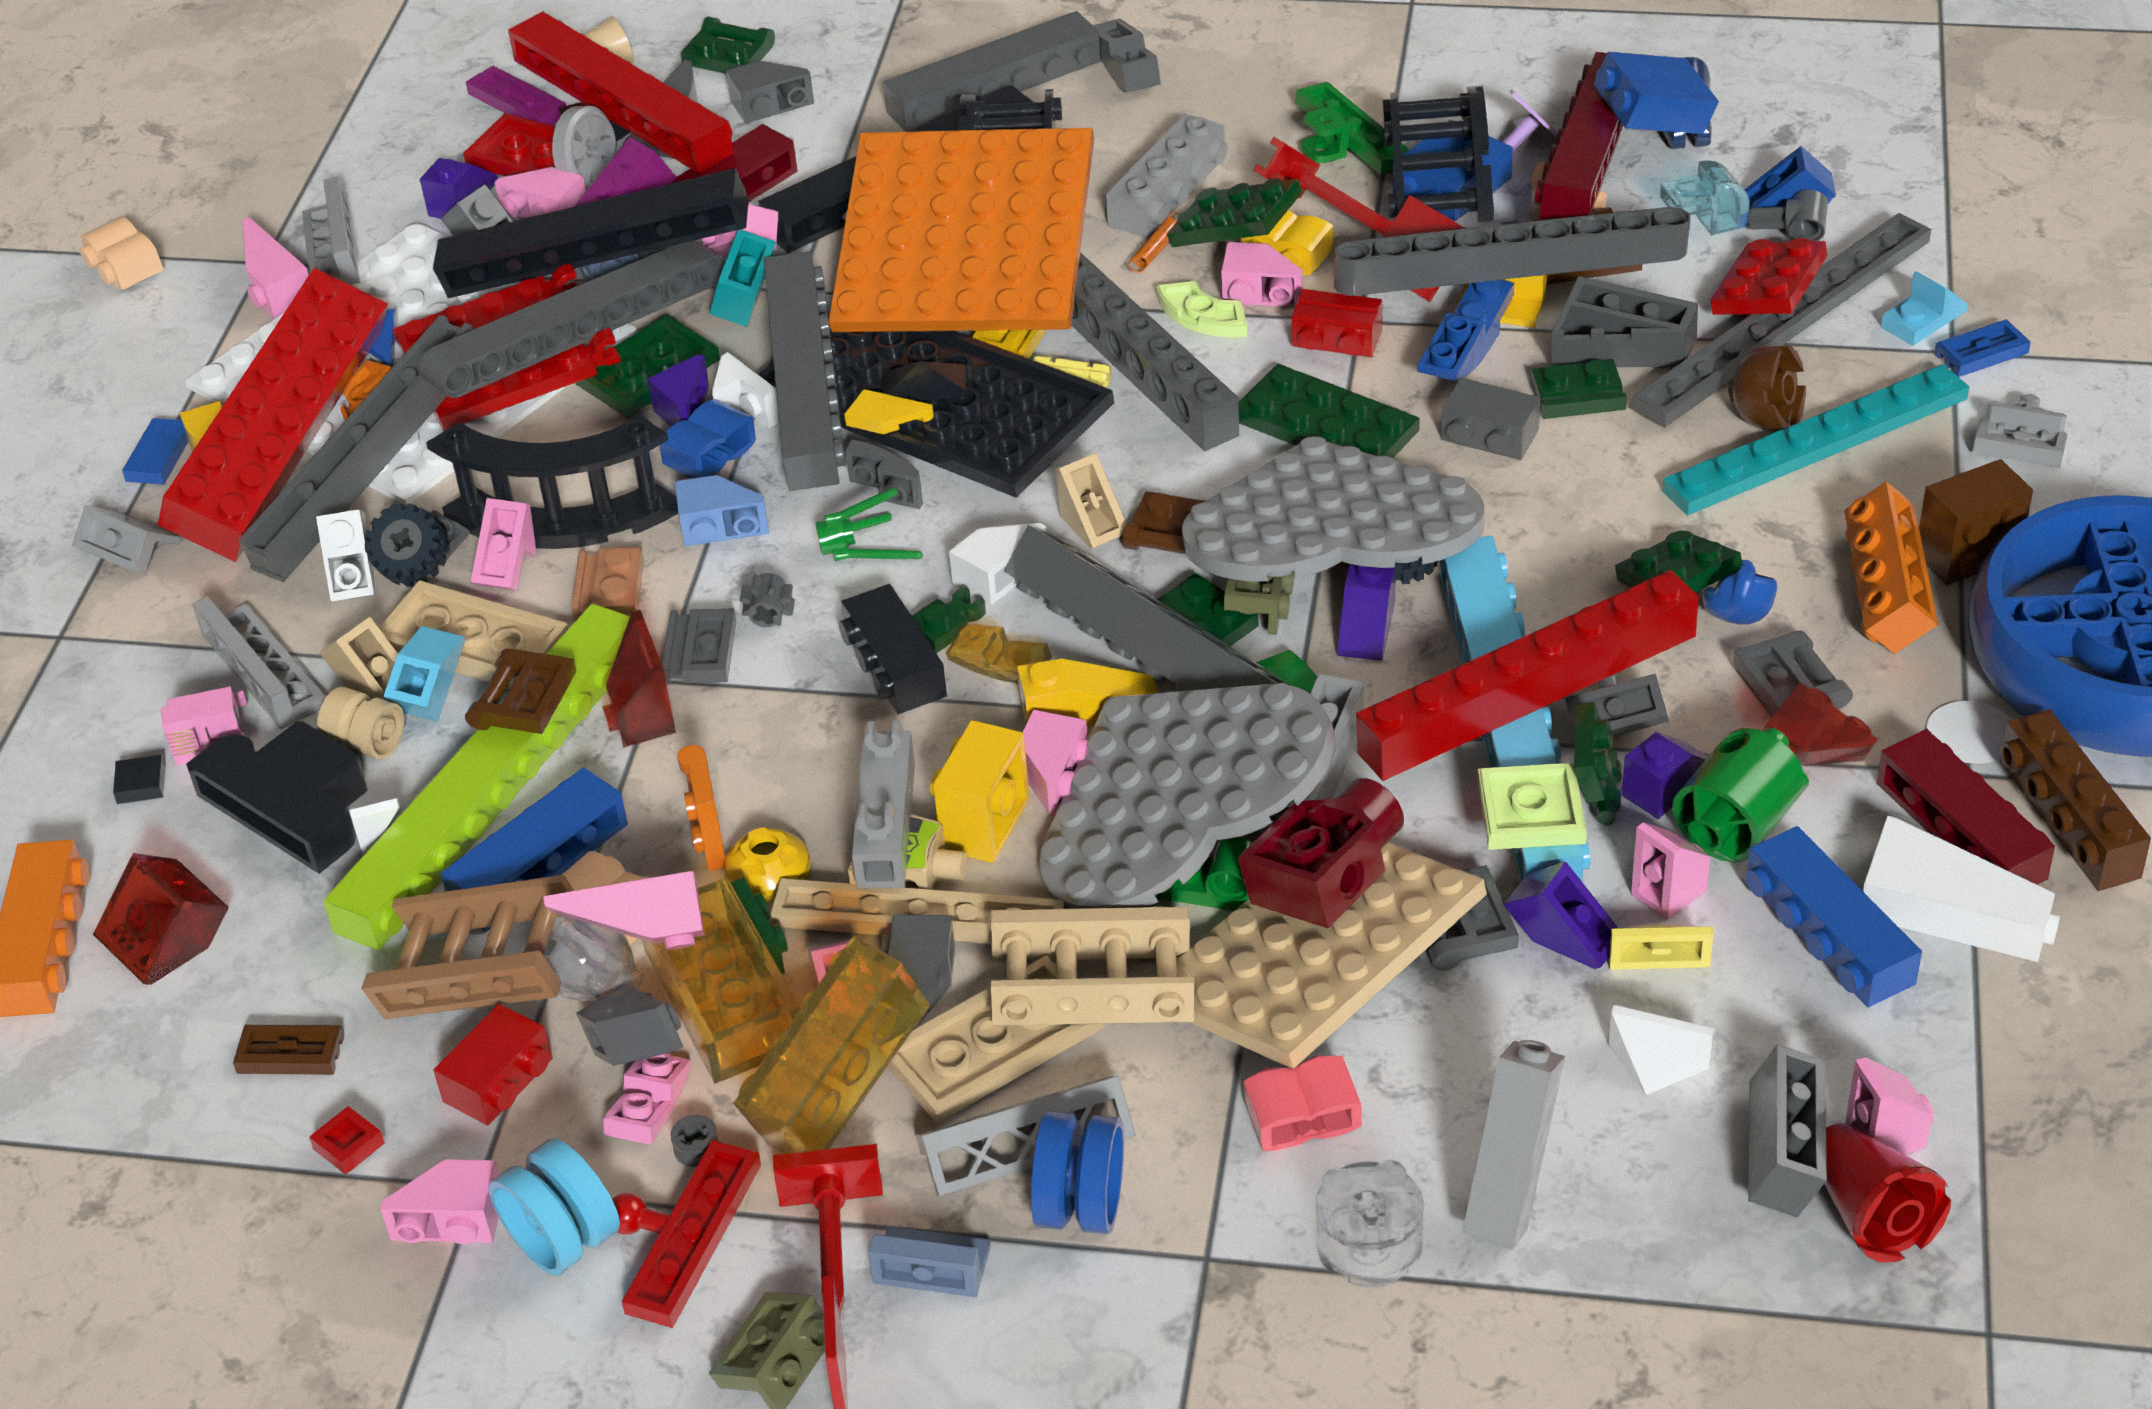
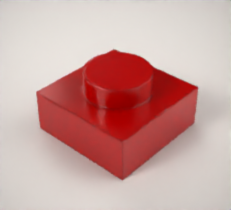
[309,1106,385,1175]

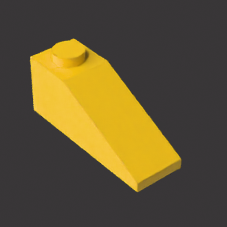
[1017,658,1159,726]

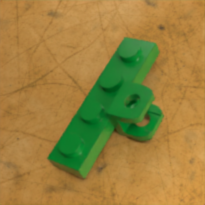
[1295,81,1410,175]

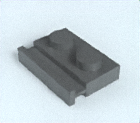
[661,608,736,684]

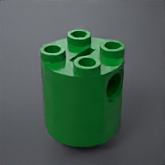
[1672,728,1809,862]

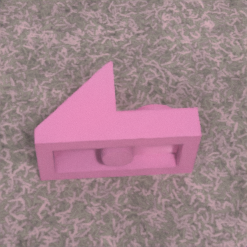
[470,498,537,591]

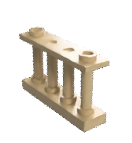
[991,907,1194,1026]

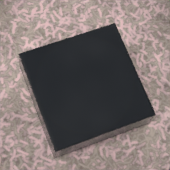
[113,755,165,804]

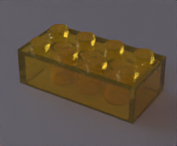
[642,877,807,1084]
[733,936,930,1154]

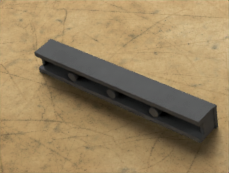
[238,315,474,582]

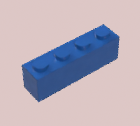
[440,767,628,932]
[1746,826,1922,1008]

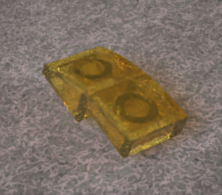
[946,624,1052,684]

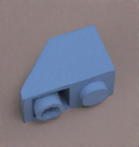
[675,475,769,546]

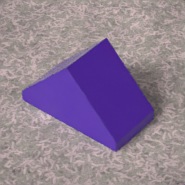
[647,355,710,427]

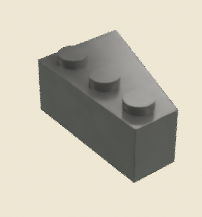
[1551,276,1698,367]

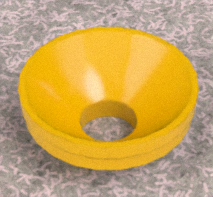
[725,827,812,902]

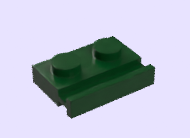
[1531,359,1627,419]

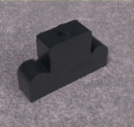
[186,721,368,874]

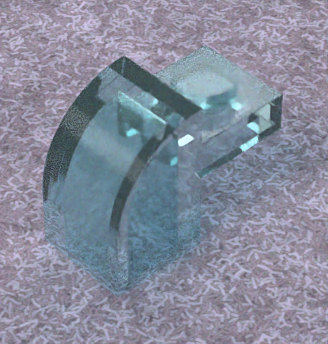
[1660,160,1749,235]

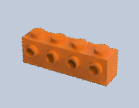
[1844,481,1938,654]

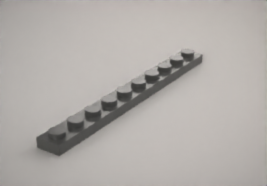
[1632,213,1931,428]

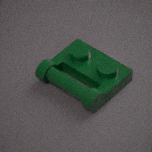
[680,16,775,74]

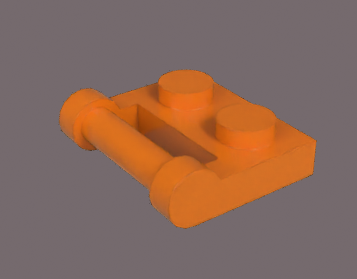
[677,745,725,871]

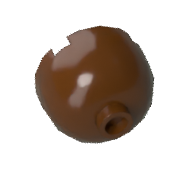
[1728,346,1806,430]

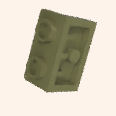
[1224,572,1294,635]
[709,1292,825,1409]

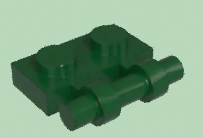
[1574,702,1622,825]

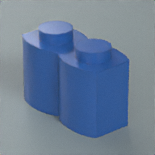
[659,399,756,479]

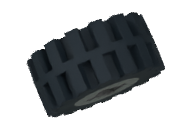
[364,503,449,586]

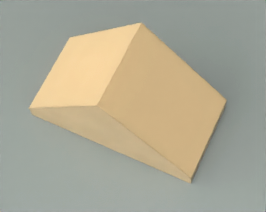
[1056,453,1127,549]

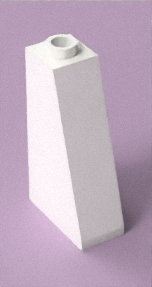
[1863,816,2061,962]

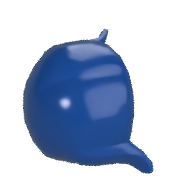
[1702,560,1777,625]

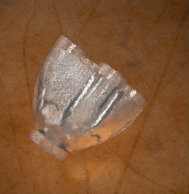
[544,917,644,1003]

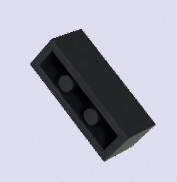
[838,583,947,715]

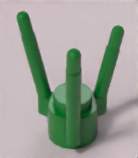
[815,488,923,561]

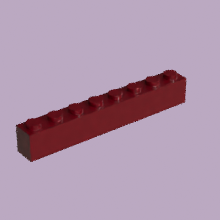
[1534,52,1624,220]

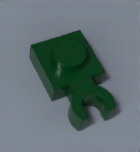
[912,587,986,653]

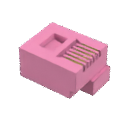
[161,686,247,765]

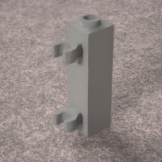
[852,720,915,889]
[1462,1040,1565,1250]

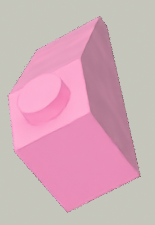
[242,217,309,319]
[543,871,705,950]

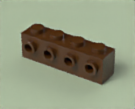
[1999,709,2151,891]

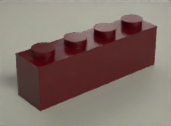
[672,124,798,202]
[1876,729,2055,885]

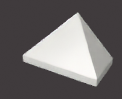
[350,798,402,856]
[1608,1005,1715,1095]

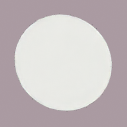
[1926,701,2011,764]

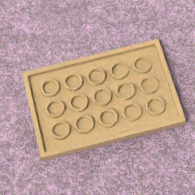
[1176,843,1487,1069]

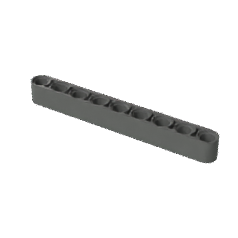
[1334,207,1691,296]
[418,240,725,398]

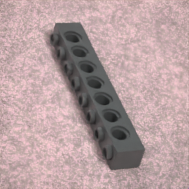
[1071,252,1239,452]

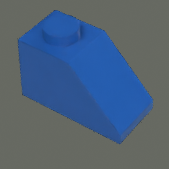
[1740,146,1836,220]

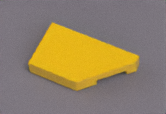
[844,389,934,434]

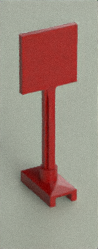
[1253,136,1466,302]
[773,1144,883,1409]

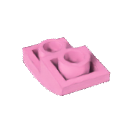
[603,1053,691,1145]

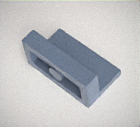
[868,1226,991,1298]

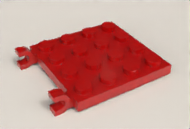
[392,263,621,431]

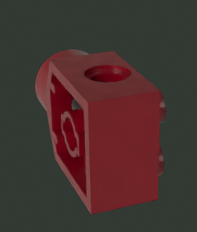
[1238,778,1404,928]

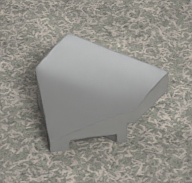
[1973,393,2068,467]

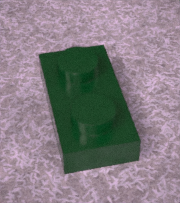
[726,877,788,980]

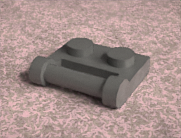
[1733,630,1853,722]
[1429,865,1519,971]

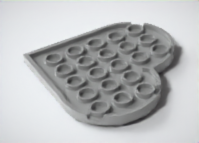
[1182,437,1485,581]
[1040,683,1335,909]

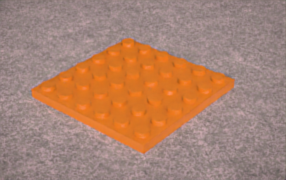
[829,128,1094,332]

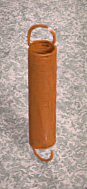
[1128,212,1180,273]

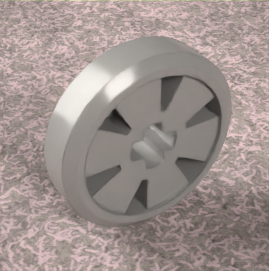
[552,106,617,190]

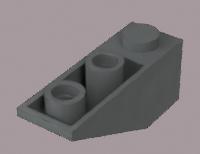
[871,915,956,1048]

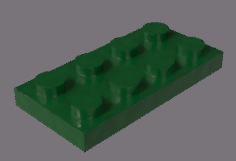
[1238,363,1420,458]

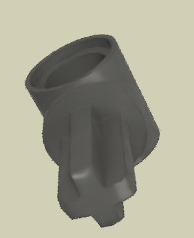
[1748,190,1828,241]

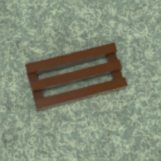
[233,1025,344,1075]

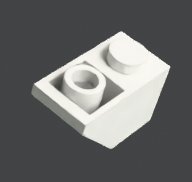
[316,510,375,602]

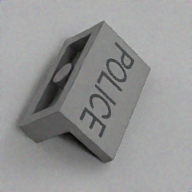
[72,506,181,574]

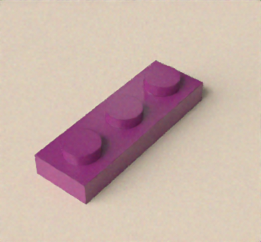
[465,65,566,126]

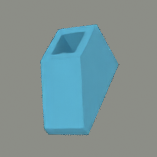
[384,626,466,722]

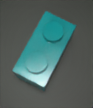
[710,230,776,327]

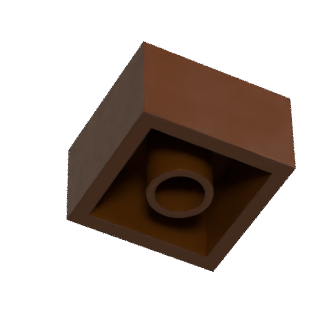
[1919,459,2033,585]

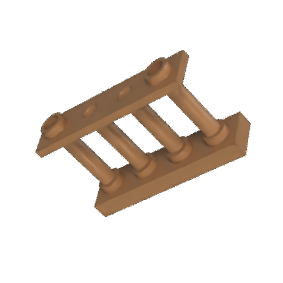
[361,875,574,1019]

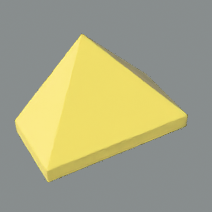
[1609,924,1714,969]

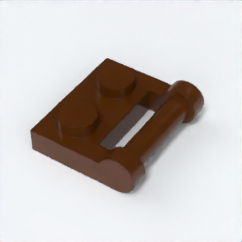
[1123,491,1206,554]
[465,649,577,734]

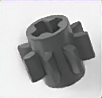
[739,573,795,627]

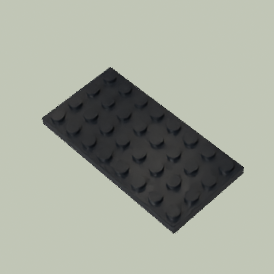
[758,312,1114,498]

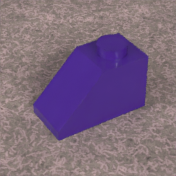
[420,158,498,219]
[1338,562,1396,661]
[1622,732,1708,819]
[1503,861,1618,969]

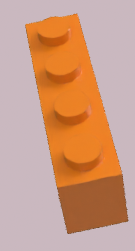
[0,839,90,1017]

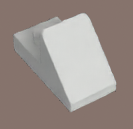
[712,352,779,428]

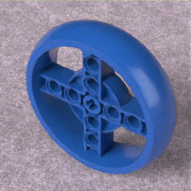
[1968,495,2152,757]

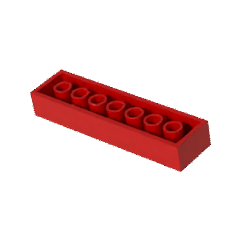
[158,268,388,562]

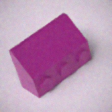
[573,137,677,207]

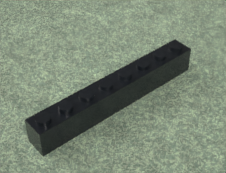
[758,85,1034,253]
[433,168,749,298]

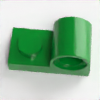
[1158,837,1253,911]

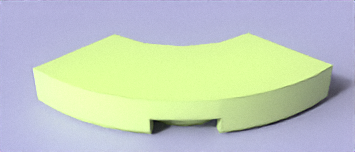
[1156,281,1247,337]

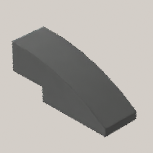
[1093,19,1161,93]

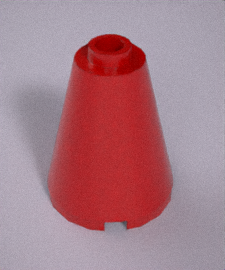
[1824,1123,1951,1263]

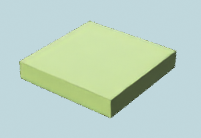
[1477,763,1587,850]

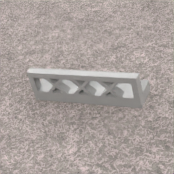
[302,176,360,285]
[192,596,326,730]
[916,1076,1136,1196]

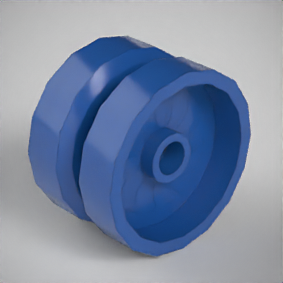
[1031,1111,1124,1234]

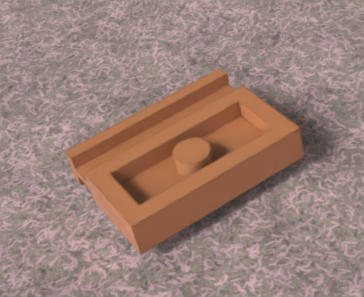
[571,547,644,621]

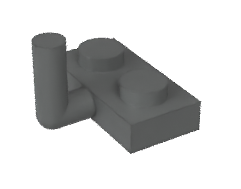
[1565,673,1669,737]

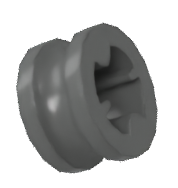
[670,1115,719,1167]

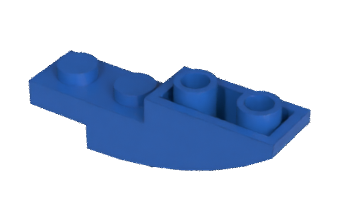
[1417,280,1514,381]

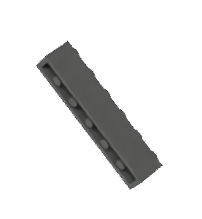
[883,11,1101,132]

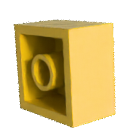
[930,720,1030,863]

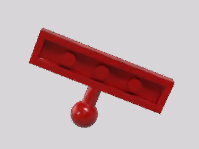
[612,1140,761,1328]

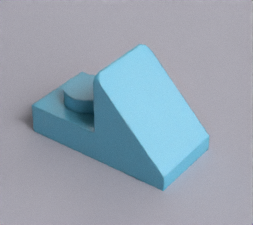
[1881,271,1968,346]

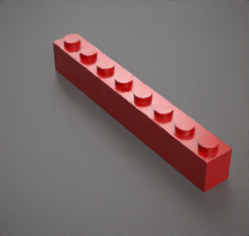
[508,11,734,174]
[1356,570,1699,781]

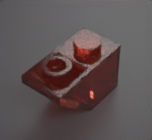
[1763,682,1878,766]

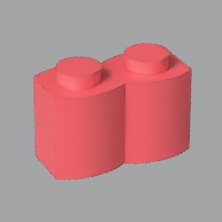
[1244,1055,1362,1151]

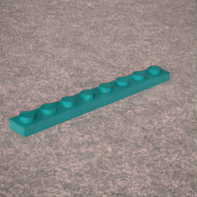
[1662,364,1969,516]

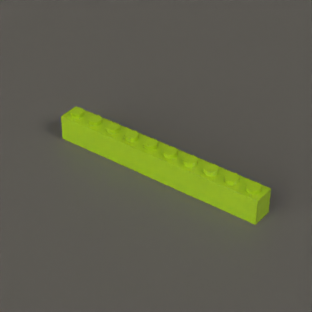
[323,604,643,951]

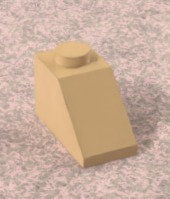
[319,616,398,700]

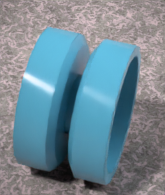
[488,1138,620,1276]

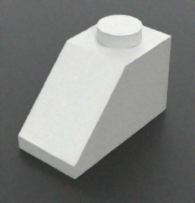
[949,523,1047,605]

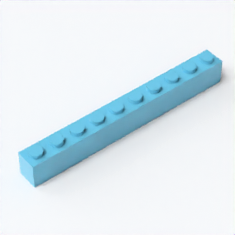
[1439,536,1591,882]

